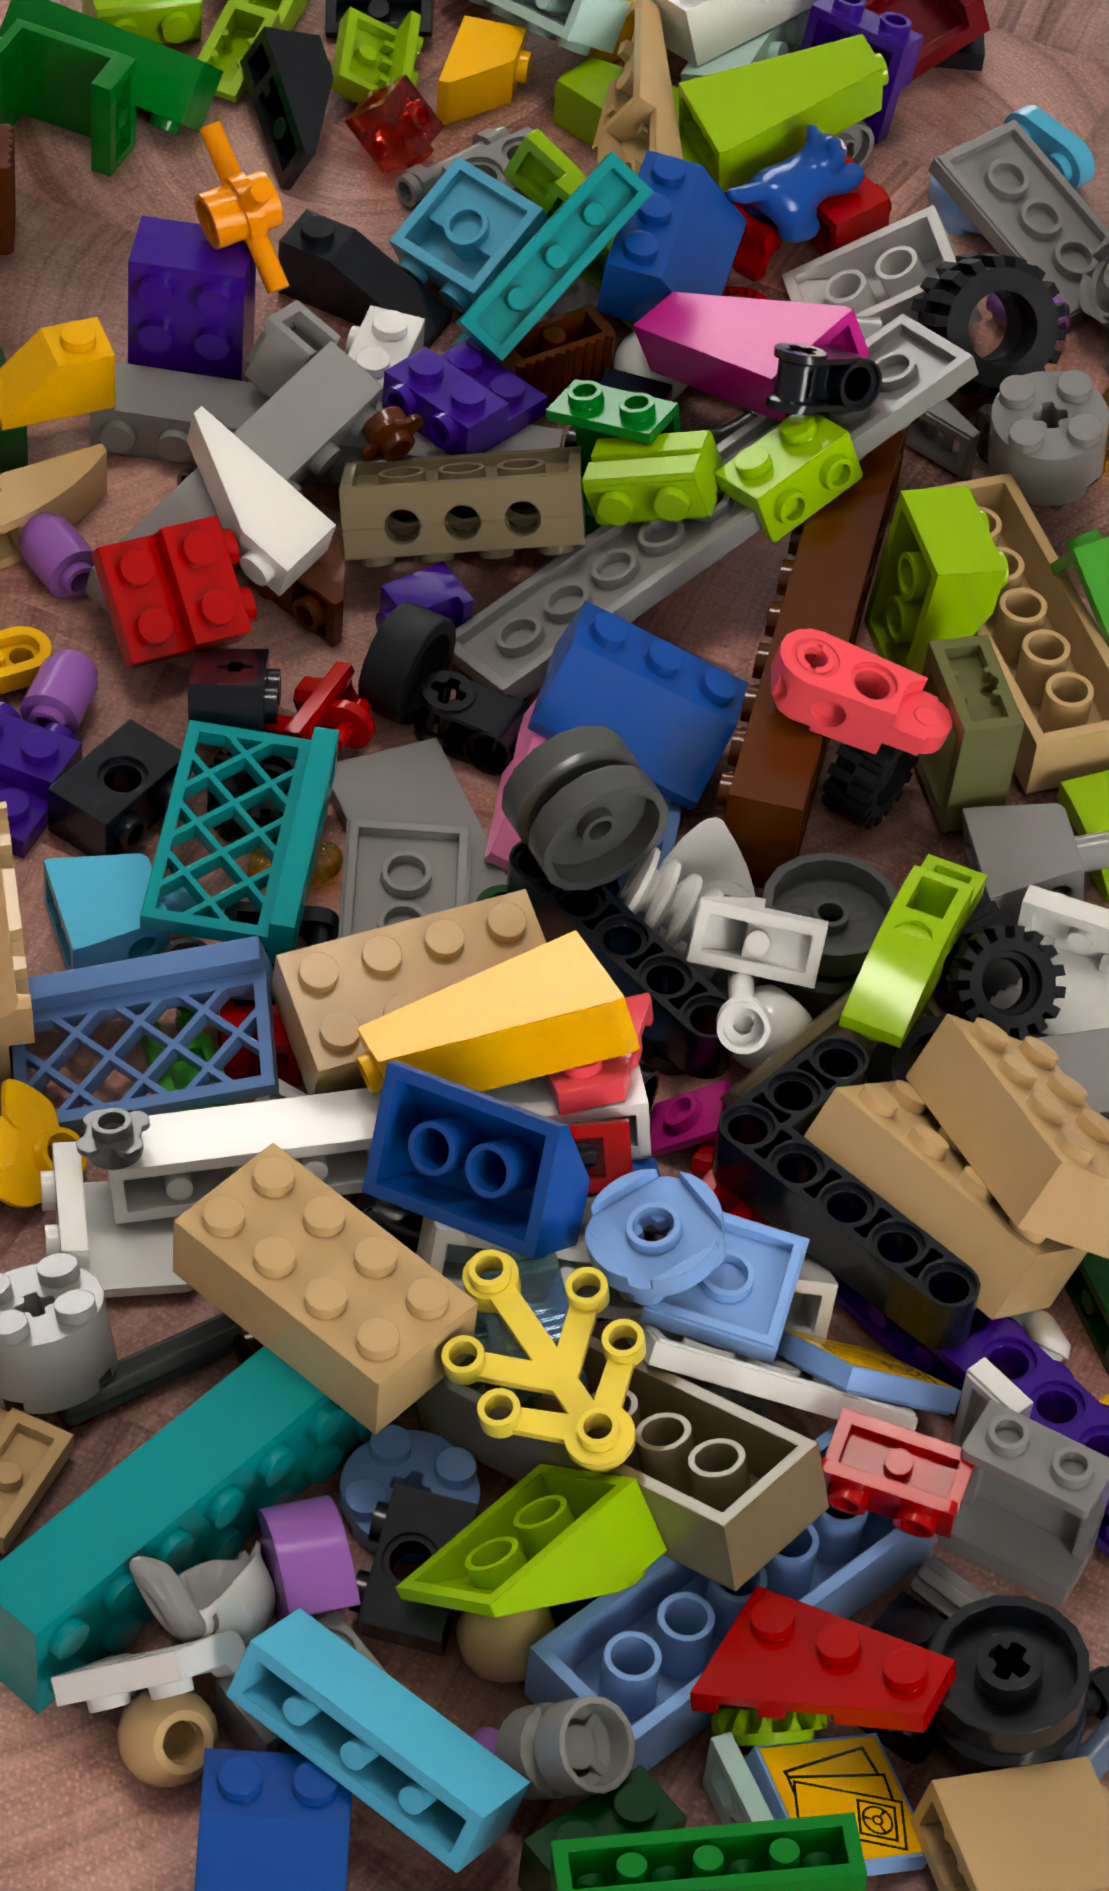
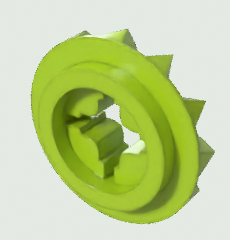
[711,1706,828,1746]

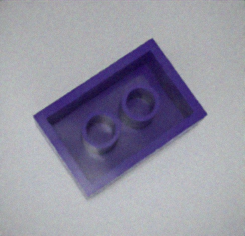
[128,215,256,382]

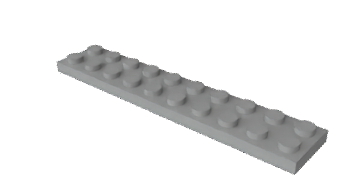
[451,313,979,700]

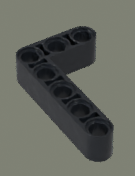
[505,841,734,1079]
[711,1036,981,1350]

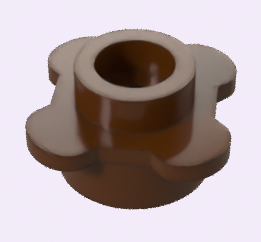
[361,406,424,461]

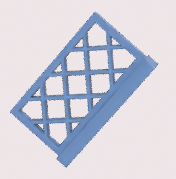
[12,936,279,1130]

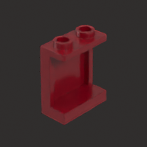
[865,0,990,82]

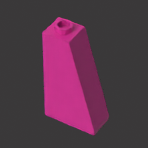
[633,292,870,422]

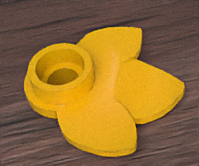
[0,1078,88,1208]

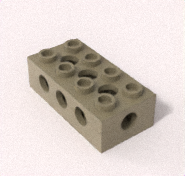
[339,446,586,567]

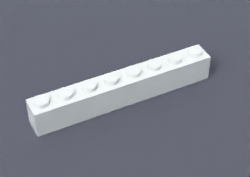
[108,1063,651,1224]

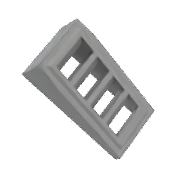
[906,399,980,480]

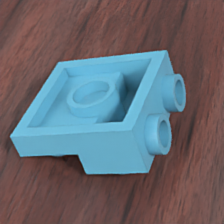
[389,156,548,314]

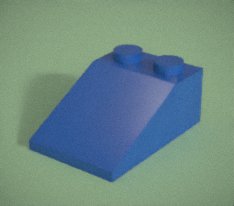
[194,1748,352,1891]

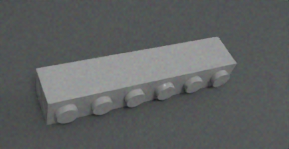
[85,341,383,614]

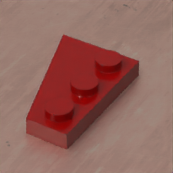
[690,1586,956,1733]

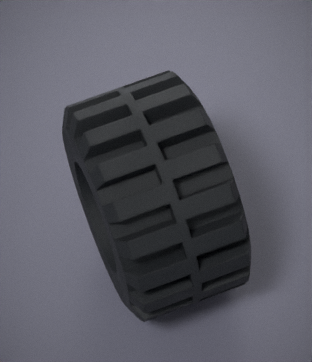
[911,252,1067,399]

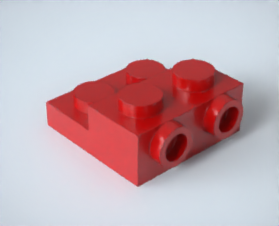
[91,515,257,670]

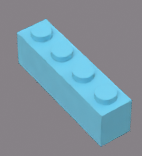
[226,1608,530,1873]

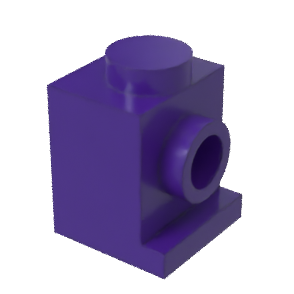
[375,562,474,631]

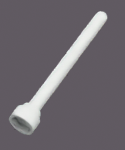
[716,970,771,1054]

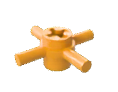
[194,121,289,295]

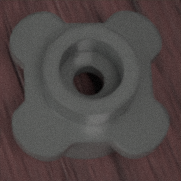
[76,1108,150,1170]

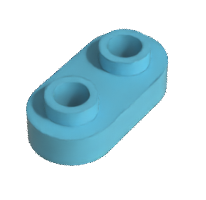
[1003,105,1095,190]

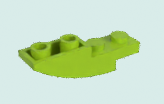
[839,854,988,1048]

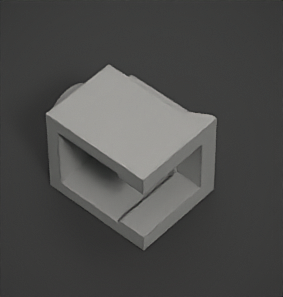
[244,300,341,398]

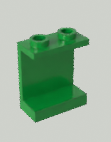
[0,18,136,177]
[546,379,681,534]

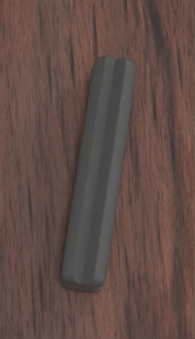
[57,1312,243,1426]

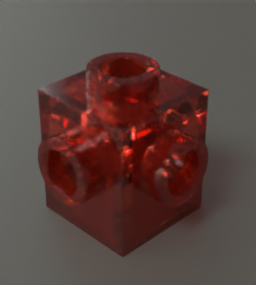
[344,74,444,174]

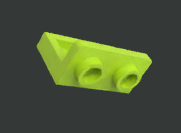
[331,7,423,117]
[714,414,863,542]

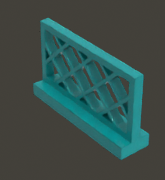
[449,152,654,363]
[140,720,339,964]

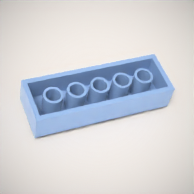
[524,1424,936,1771]

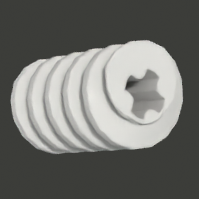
[616,846,724,979]

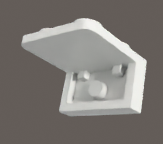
[989,885,1109,1038]
[40,1142,194,1298]

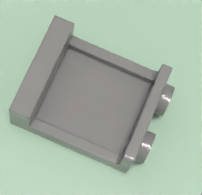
[937,1399,1109,1607]

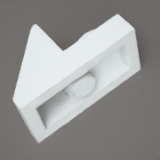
[687,896,828,989]

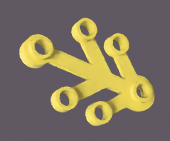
[441,1249,646,1472]

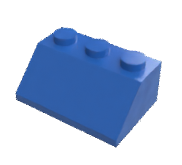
[597,150,747,323]
[527,600,749,811]
[362,1060,590,1259]

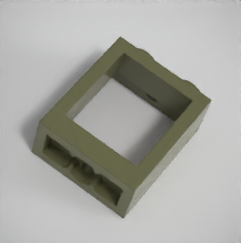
[916,635,1024,832]

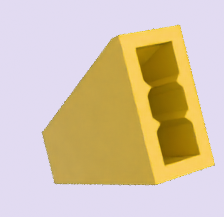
[356,930,641,1095]

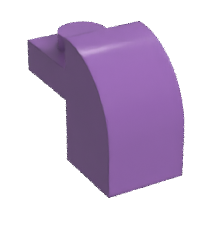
[252,1495,361,1621]

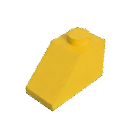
[436,15,533,125]
[0,317,115,431]

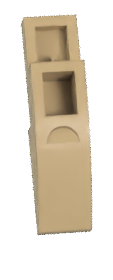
[0,443,107,570]

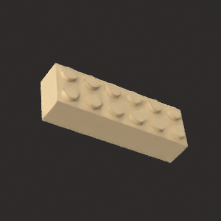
[925,473,1109,794]

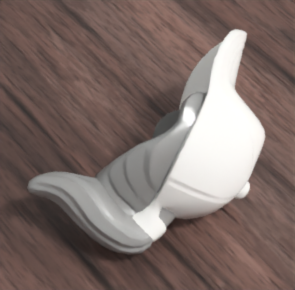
[129,1541,277,1649]

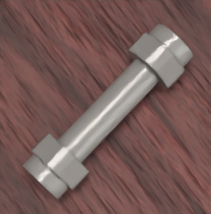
[394,125,510,207]

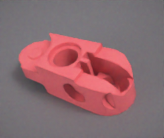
[771,628,953,756]

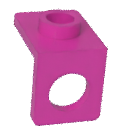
[650,1080,733,1158]

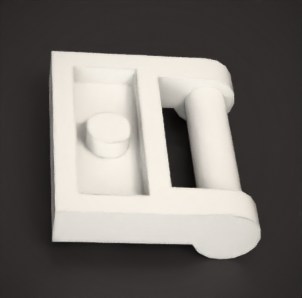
[51,1631,246,1713]

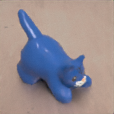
[727,125,864,243]

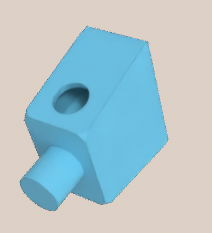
[43,853,198,971]

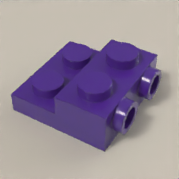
[800,0,924,144]
[382,340,548,455]
[0,702,82,858]

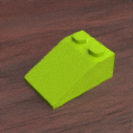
[864,486,1009,675]
[395,1463,667,1617]

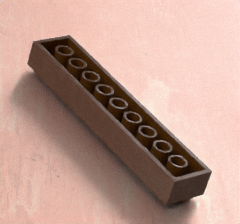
[715,426,909,889]

